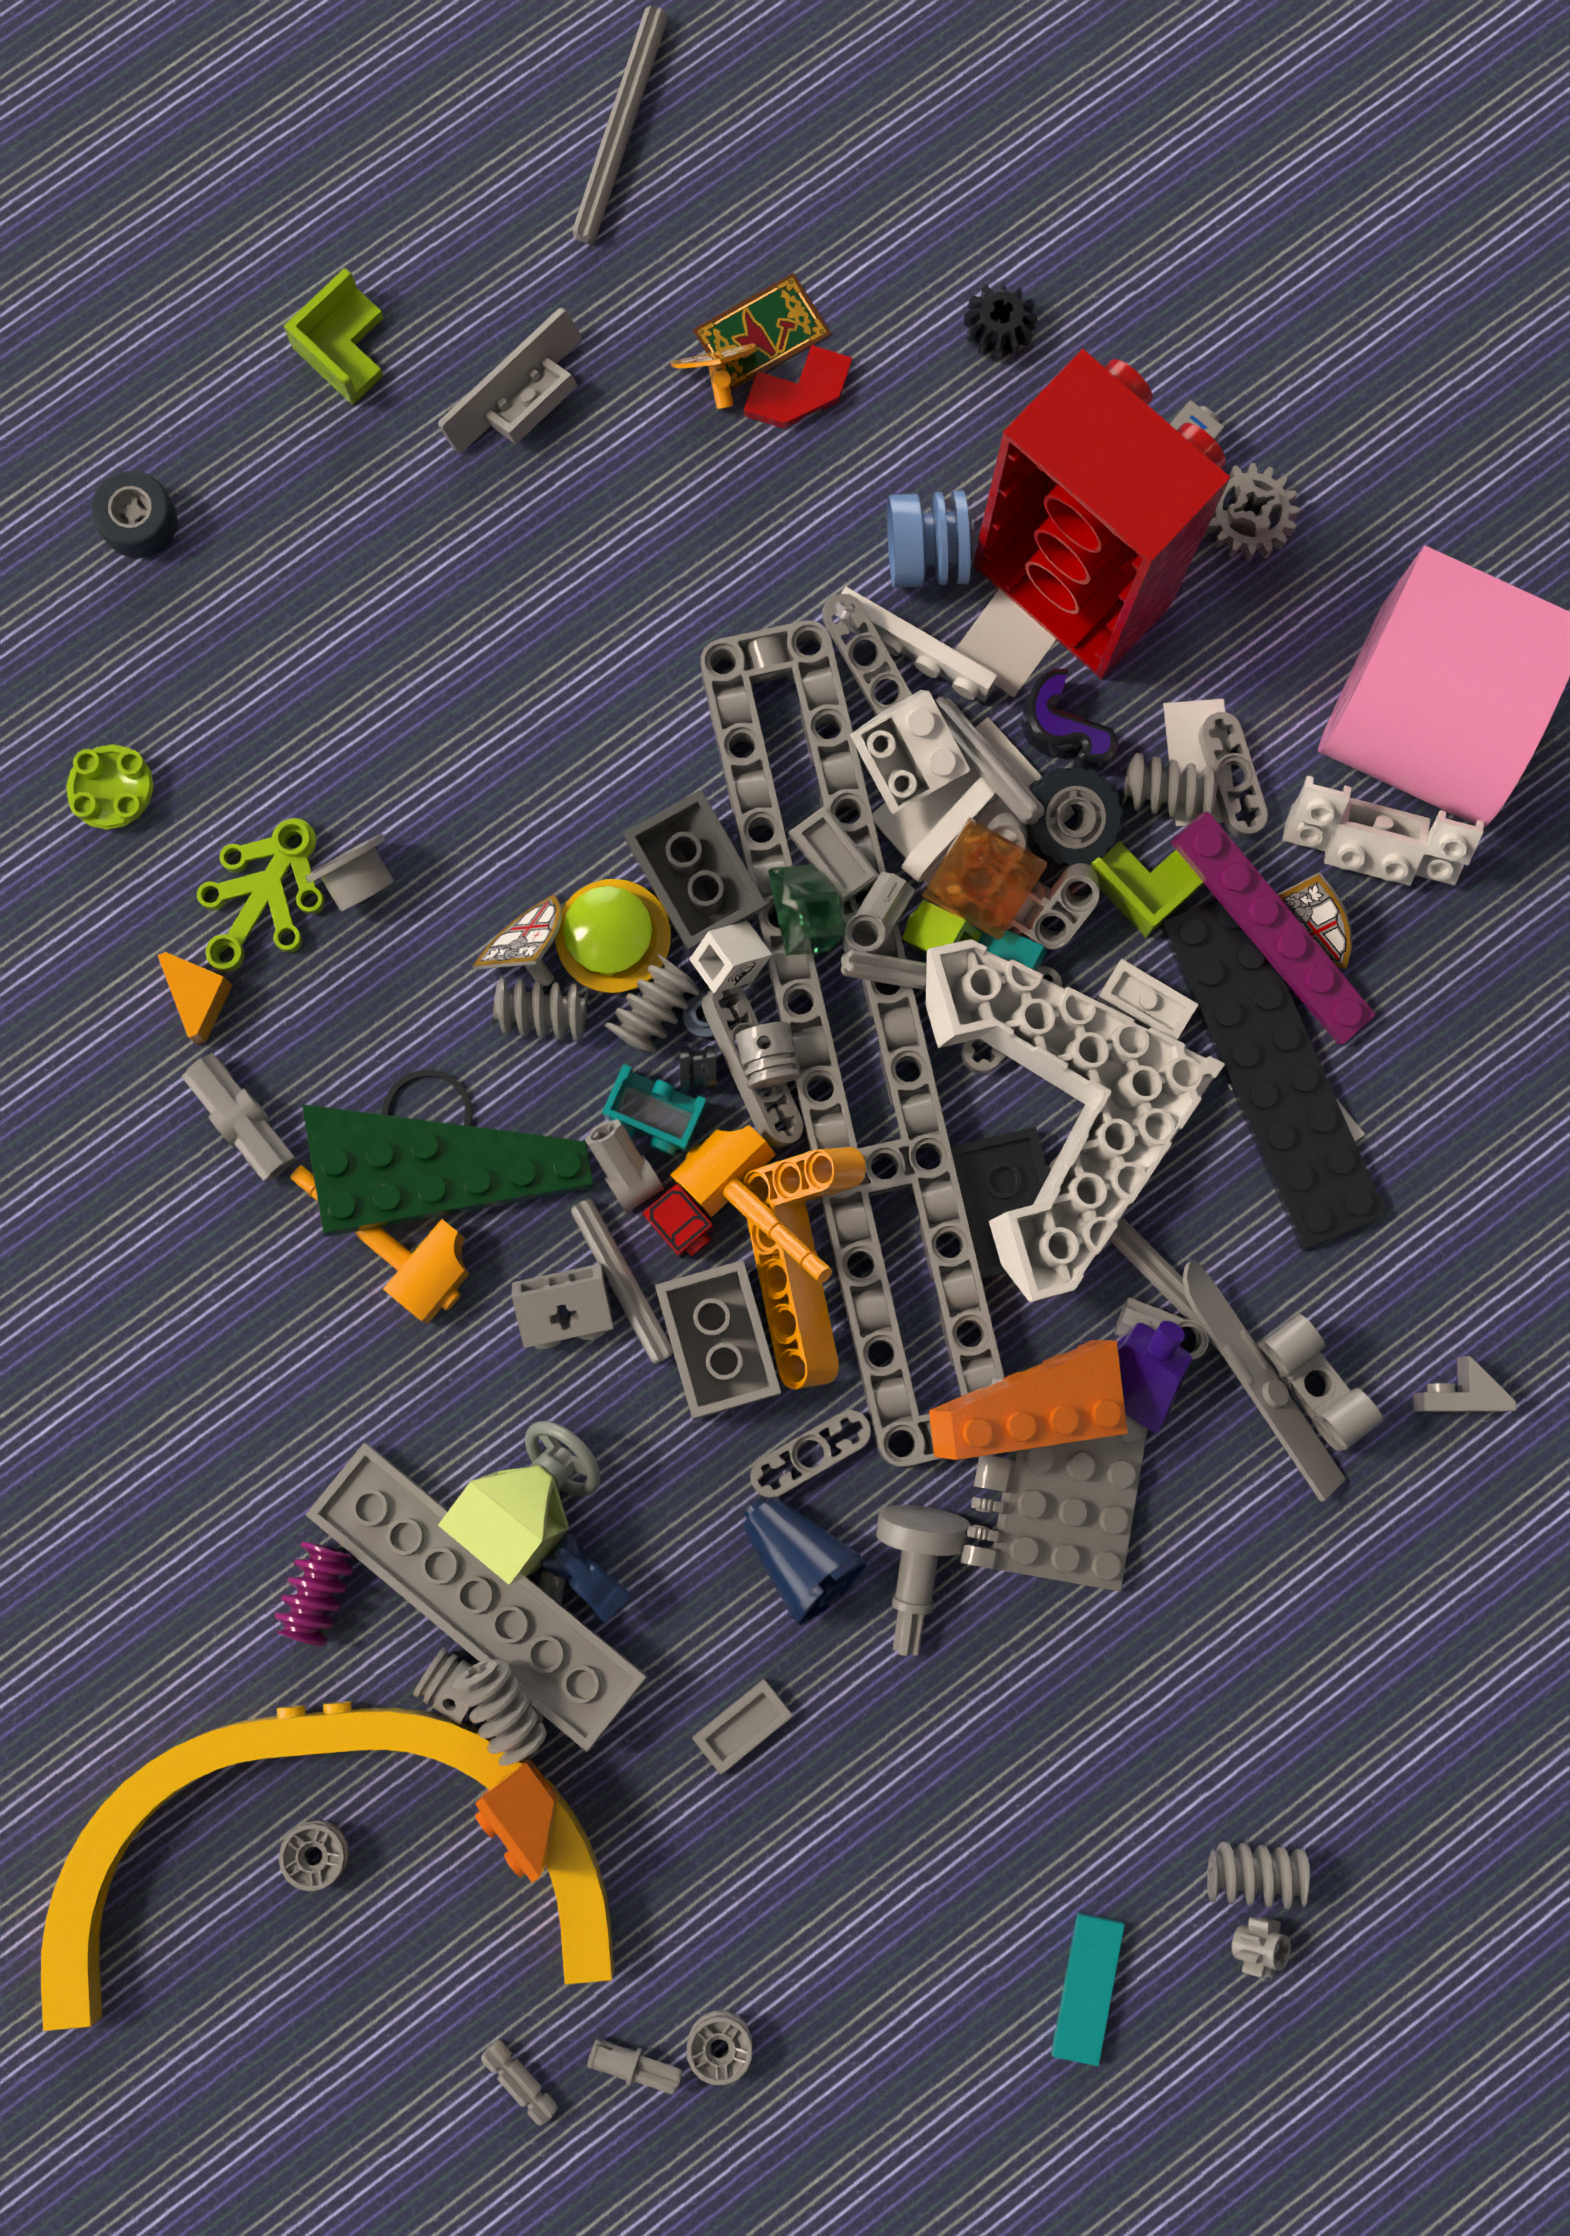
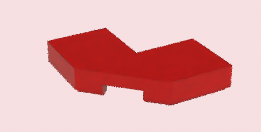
[744,345,852,429]

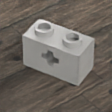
[512,1263,614,1349]

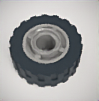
[1026,768,1123,866]

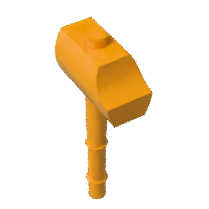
[670,1125,832,1283]
[291,1165,470,1325]

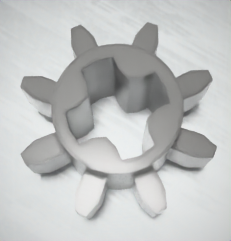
[1232,1917,1291,1978]

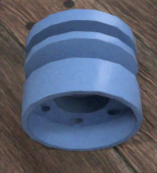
[887,490,974,588]

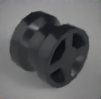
[680,1046,717,1091]

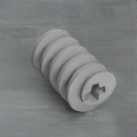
[1121,753,1218,820]
[604,954,700,1053]
[493,976,588,1042]
[452,1659,546,1766]
[1207,1841,1310,1909]

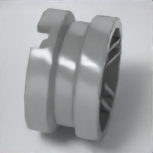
[278,1819,350,1891]
[687,2010,752,2085]

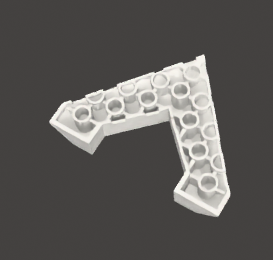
[926,939,1225,1302]

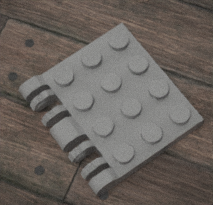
[961,1378,1147,1592]

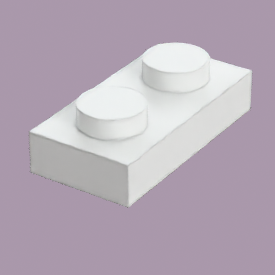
[1097,959,1198,1040]

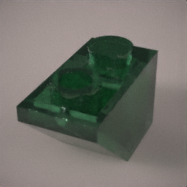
[768,864,846,956]

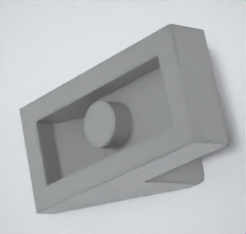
[1413,1356,1516,1412]

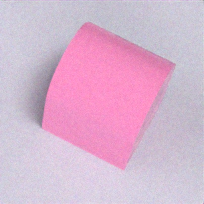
[1318,545,1570,827]

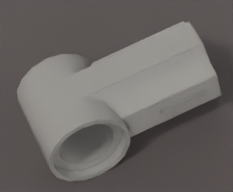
[843,871,916,955]
[585,1119,664,1213]
[1114,1297,1209,1360]

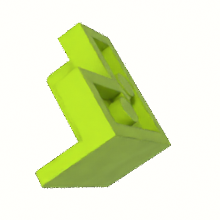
[283,268,383,405]
[1090,841,1205,938]

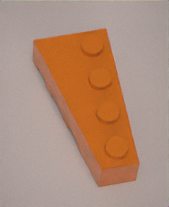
[929,1340,1128,1460]

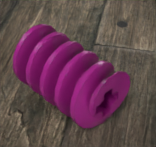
[274,1541,354,1646]

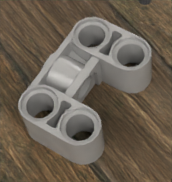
[959,812,1101,949]
[1257,1314,1384,1451]

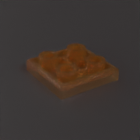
[922,817,1047,940]

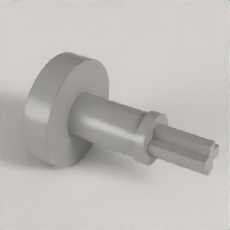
[876,1505,971,1656]

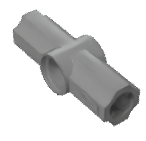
[181,1053,296,1183]

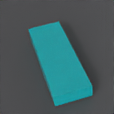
[1051,1912,1125,2067]

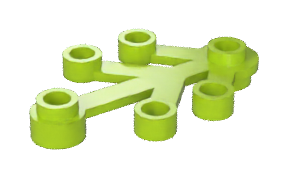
[197,818,325,972]

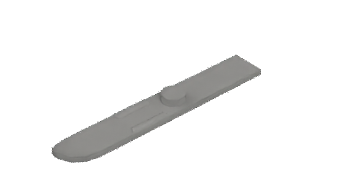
[1183,1260,1346,1502]

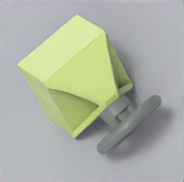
[438,1421,601,1585]

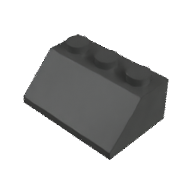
[623,790,767,957]

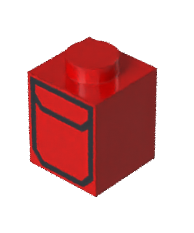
[643,1184,713,1258]

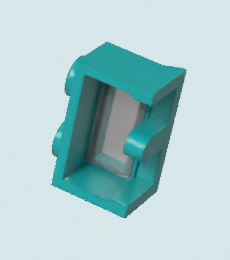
[602,1064,707,1156]

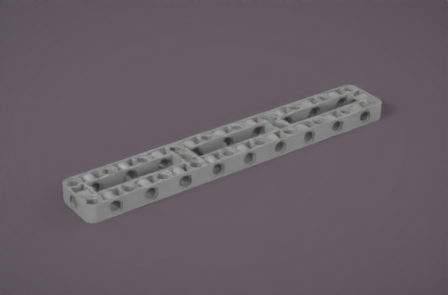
[701,621,1004,1467]

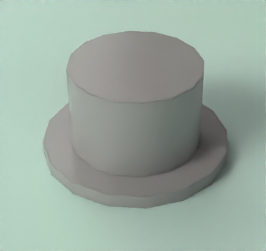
[305,833,394,911]

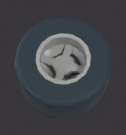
[91,470,178,559]

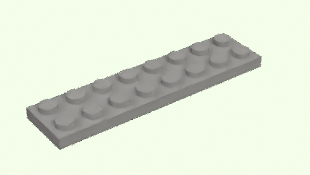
[305,1443,648,1752]

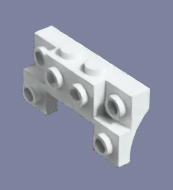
[1283,776,1484,886]

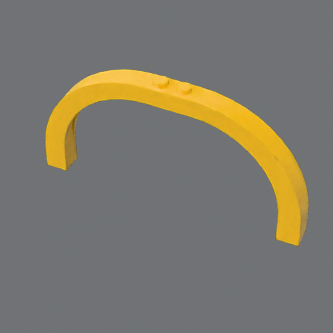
[41,1701,614,2031]

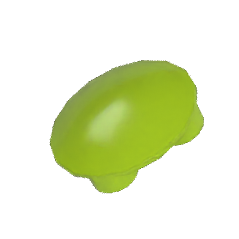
[66,744,154,830]
[563,886,653,976]

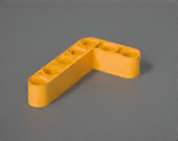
[742,1147,866,1389]

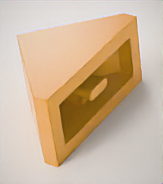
[157,952,232,1045]

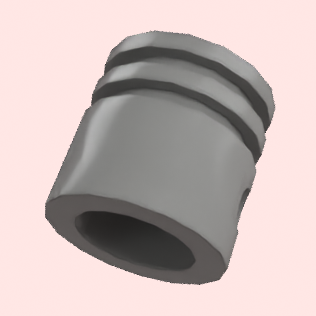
[735,1022,801,1089]
[413,1647,473,1725]

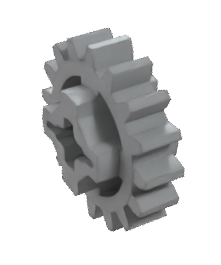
[1205,463,1300,561]

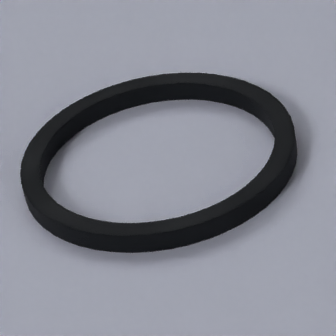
[382,1070,472,1126]

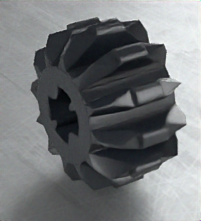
[963,281,1038,361]

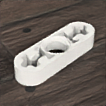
[901,776,999,883]

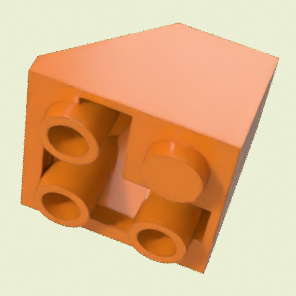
[475,1758,558,1883]

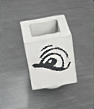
[689,920,772,994]

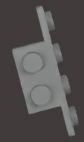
[438,308,582,453]

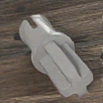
[587,2037,682,2094]

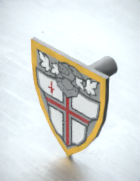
[1277,872,1352,969]
[472,894,562,988]

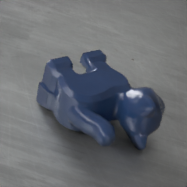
[541,1533,632,1623]

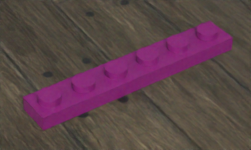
[1170,812,1376,1044]

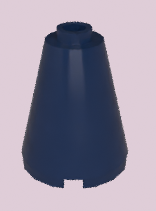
[743,1496,867,1626]

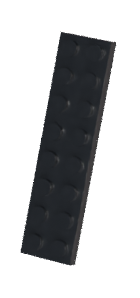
[1160,899,1387,1251]

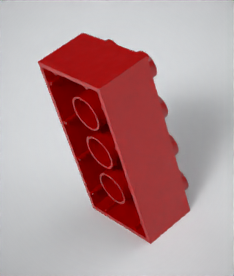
[973,348,1231,680]

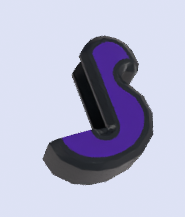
[1021,668,1118,772]

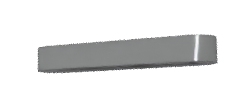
[822,594,912,716]
[702,986,803,1149]

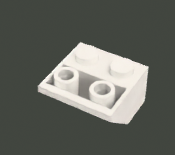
[850,690,971,814]

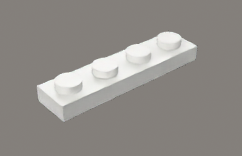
[835,586,997,702]

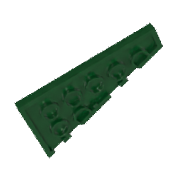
[302,1104,593,1237]

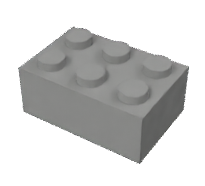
[655,1260,781,1420]

